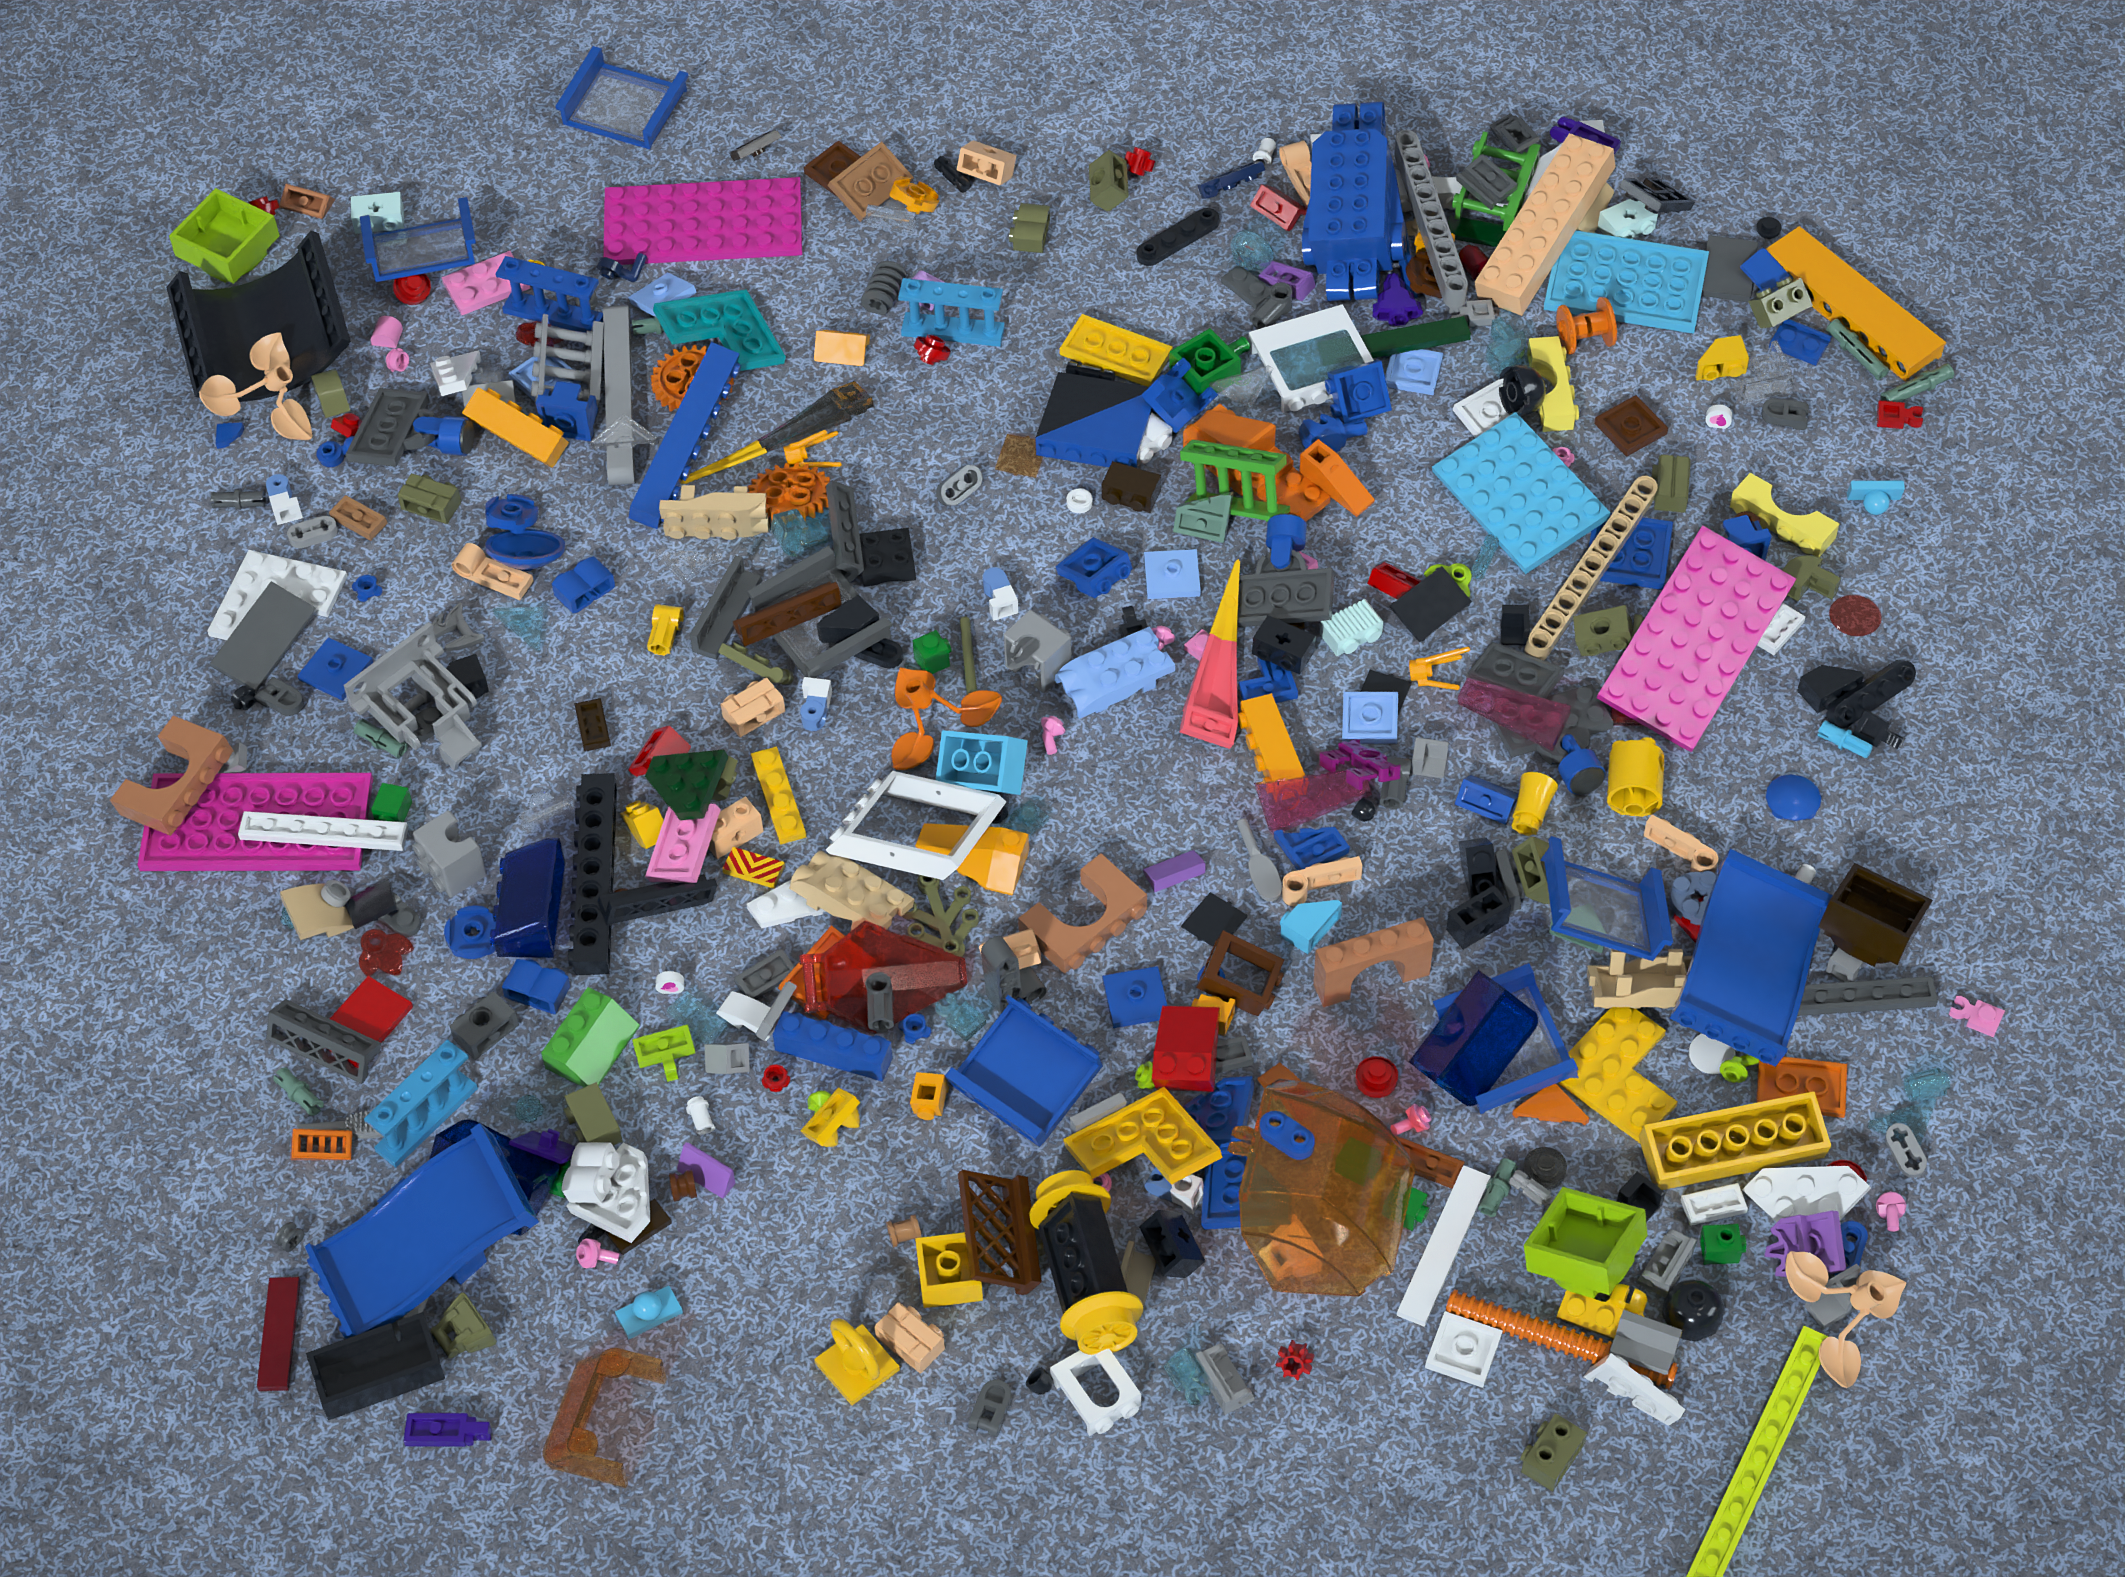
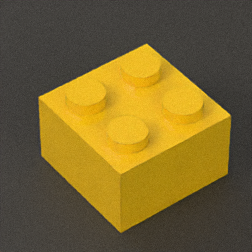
[915,1232,983,1308]

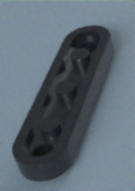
[1136,208,1220,266]
[1827,660,1916,728]

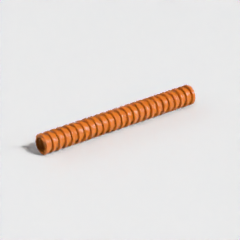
[1445,1289,1678,1390]

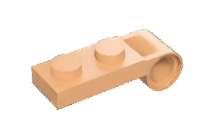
[1279,140,1312,208]
[451,543,534,600]
[1644,814,1718,873]
[1282,856,1362,907]

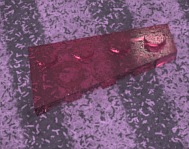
[1458,678,1571,751]

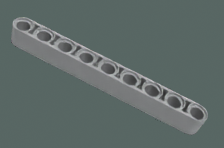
[1394,130,1468,308]
[603,305,635,486]

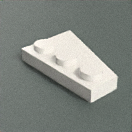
[430,350,481,396]
[1453,379,1512,438]
[747,880,826,928]
[1584,1353,1685,1426]

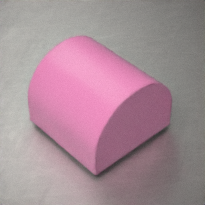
[371,316,403,348]

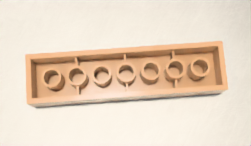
[1475,133,1616,316]

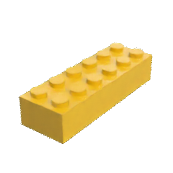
[1639,1092,1831,1190]

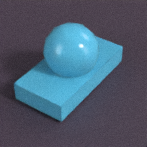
[1847,480,1905,515]
[615,1285,683,1340]

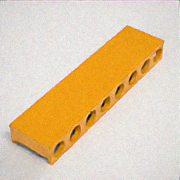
[1766,226,1946,382]

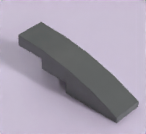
[1489,113,1540,153]

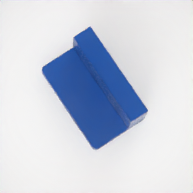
[1454,775,1518,825]

